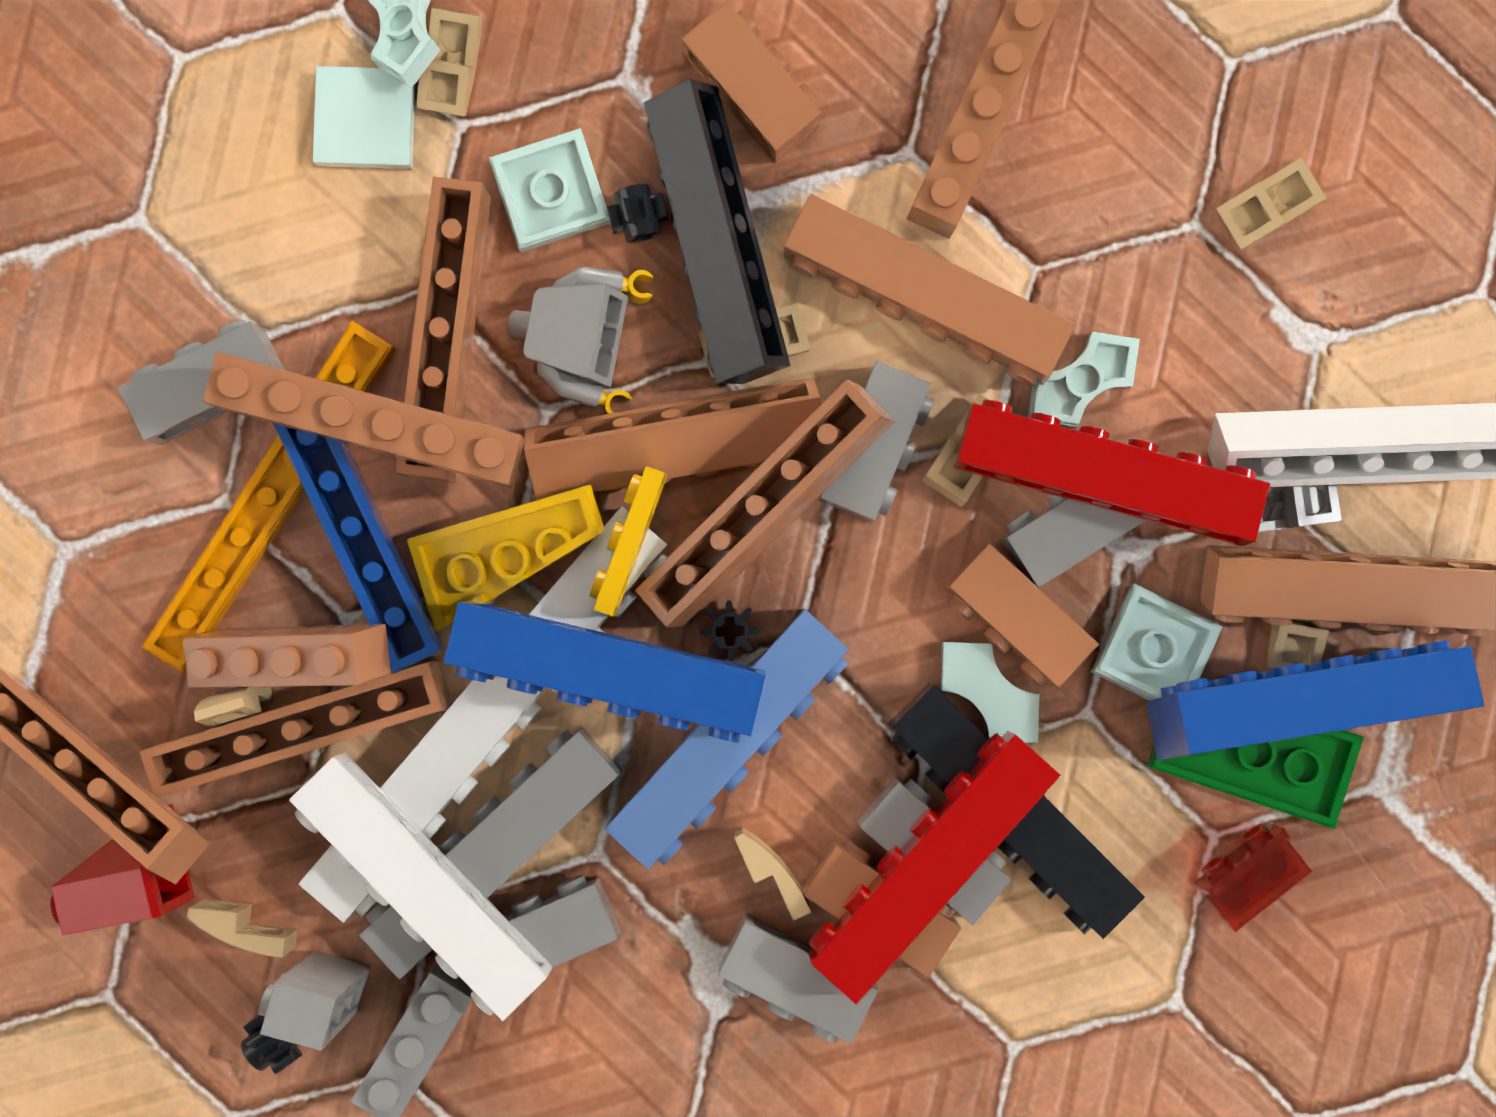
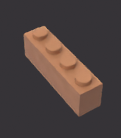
[183,624,391,688]

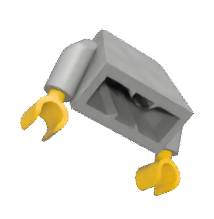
[508,267,653,414]

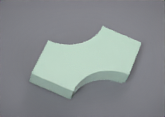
[368,0,441,88]
[1028,332,1140,429]
[940,642,1040,743]

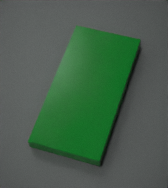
[1146,730,1364,829]

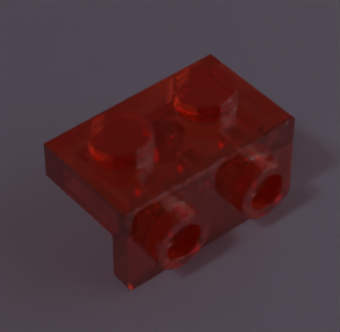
[1194,822,1313,932]

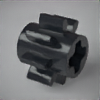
[606,184,669,243]
[699,600,761,662]
[241,1015,302,1074]

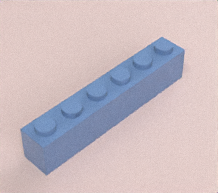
[604,609,849,869]

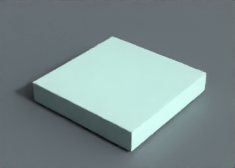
[313,66,416,169]
[489,128,610,253]
[1091,584,1222,701]

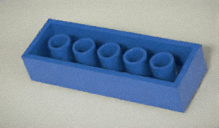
[444,602,766,743]
[1146,640,1485,760]

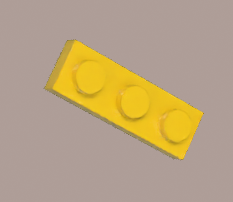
[589,466,667,617]

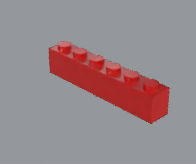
[953,400,1271,546]
[809,730,1061,1005]

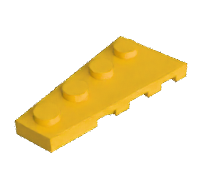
[407,484,605,632]

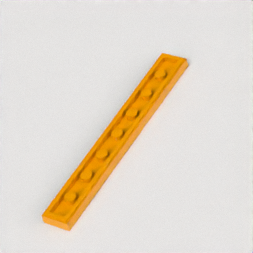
[142,321,396,673]

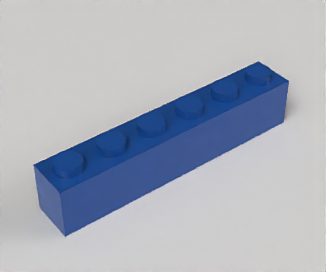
[273,424,445,673]

